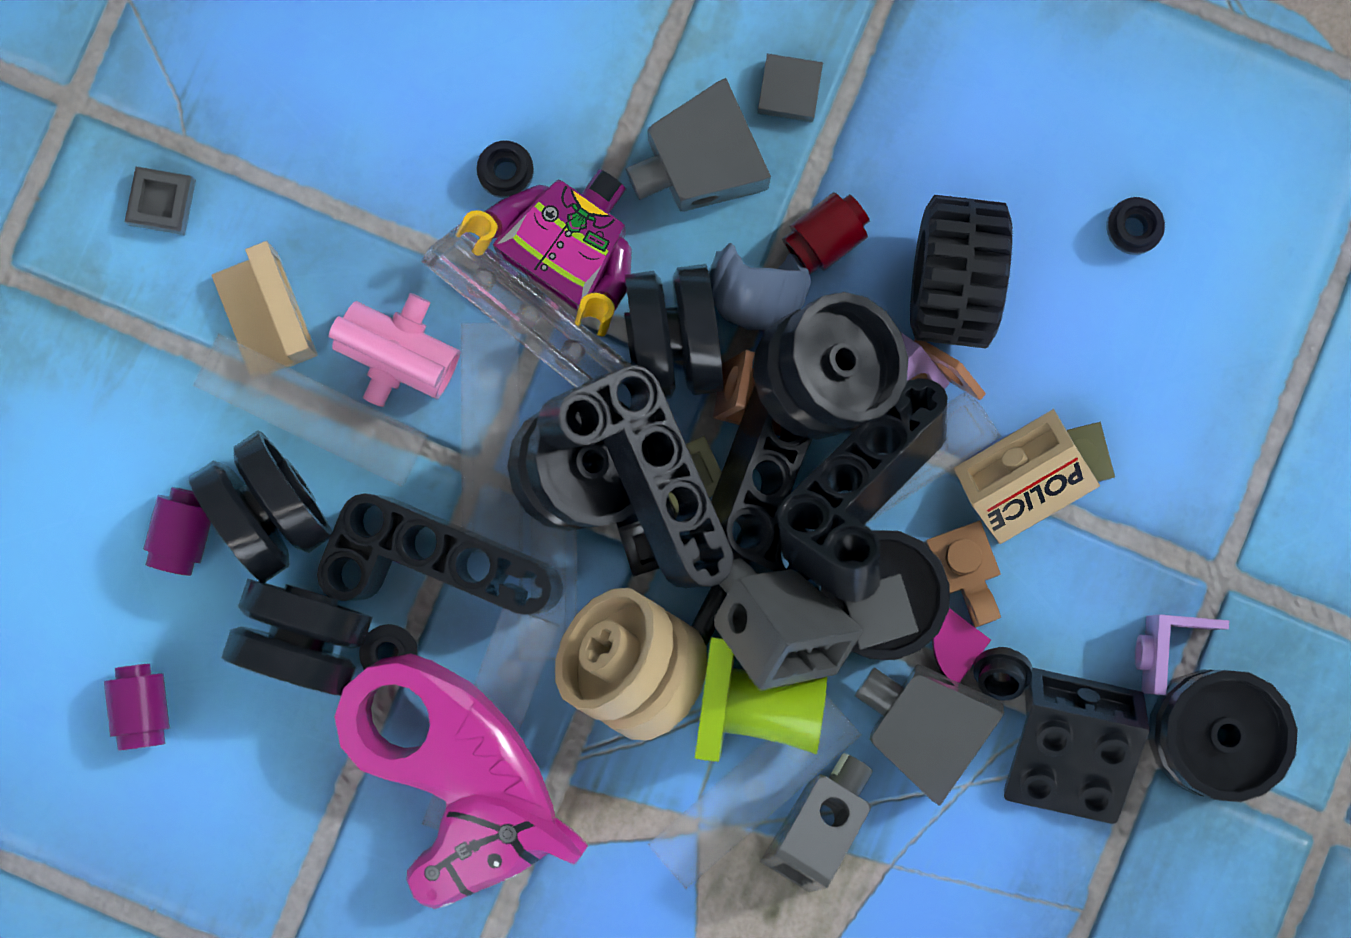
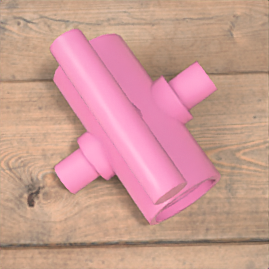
[329,293,461,407]

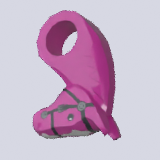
[334,654,588,909]

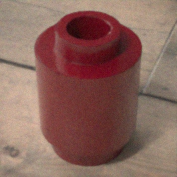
[782,192,870,275]

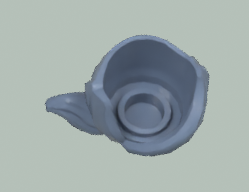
[708,243,811,334]

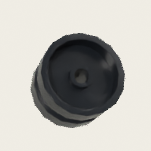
[624,264,723,399]
[753,292,908,440]
[507,400,655,531]
[189,430,332,583]
[816,530,950,660]
[221,578,373,696]
[1148,669,1298,802]

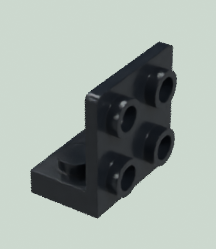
[1004,667,1150,824]

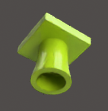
[695,637,828,762]

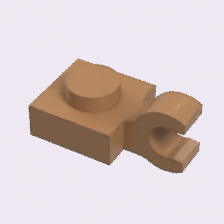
[924,520,1001,628]

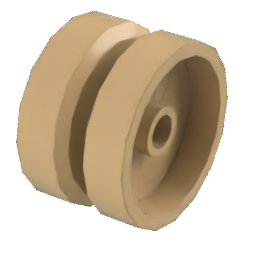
[555,588,707,740]

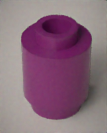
[143,487,211,576]
[104,663,170,751]

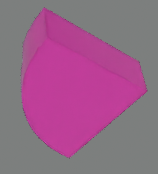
[932,608,991,683]

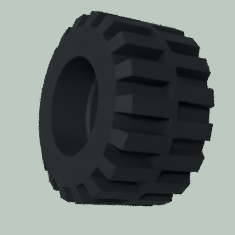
[910,194,1013,349]

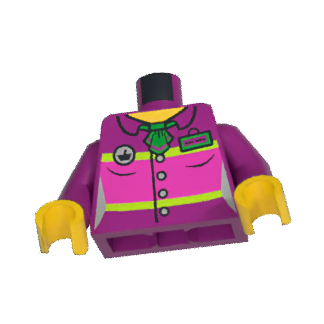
[455,169,632,337]

